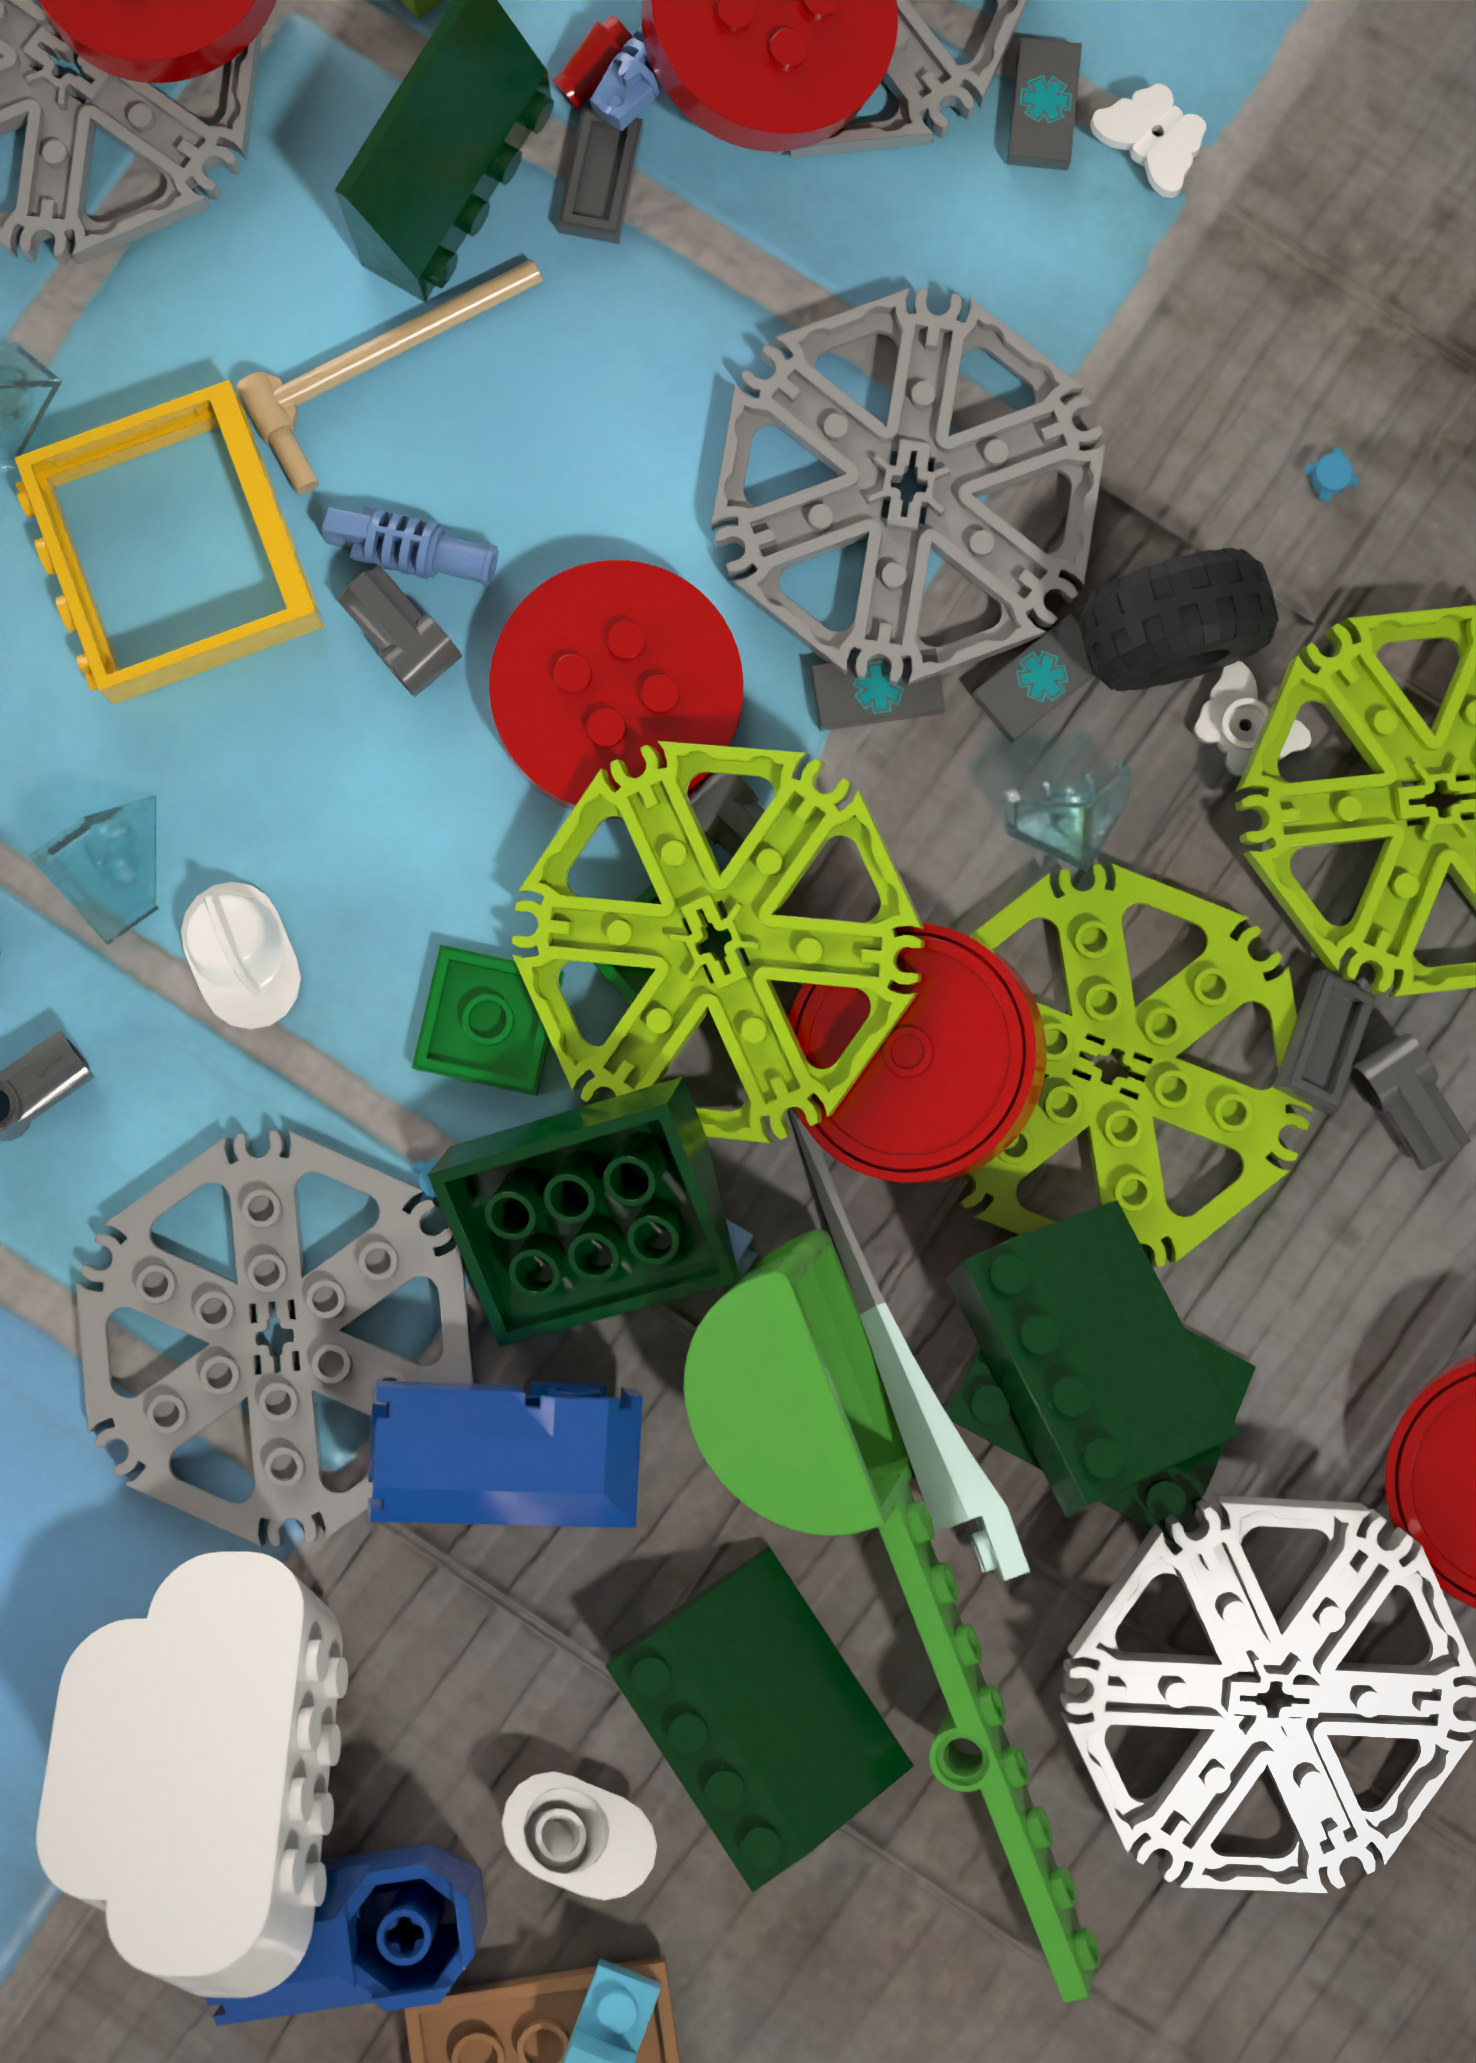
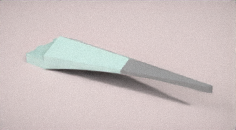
[788,1107,1030,1582]

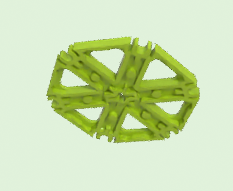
[1235,605,1476,998]
[512,741,925,1143]
[942,863,1313,1267]

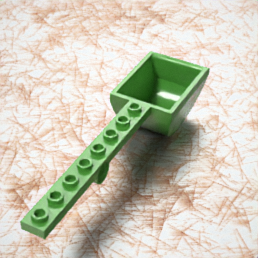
[684,1229,1100,2003]

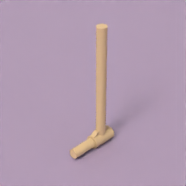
[236,259,543,495]

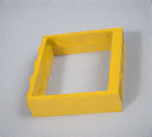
[15,380,325,705]

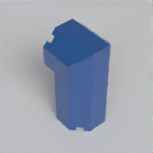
[368,1381,643,1528]
[204,1843,488,2026]

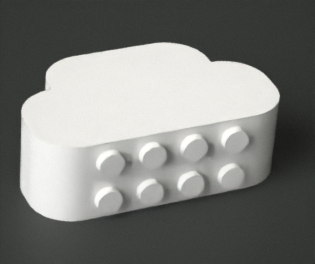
[36,1551,348,1998]

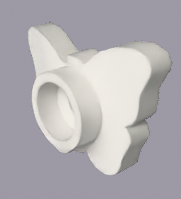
[1090,83,1207,198]
[1193,661,1312,777]

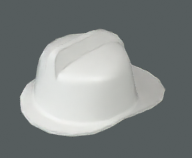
[181,882,301,1030]
[501,1771,657,1901]

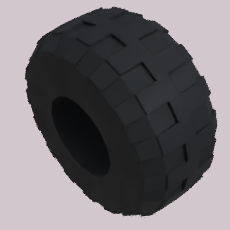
[1079,548,1279,691]

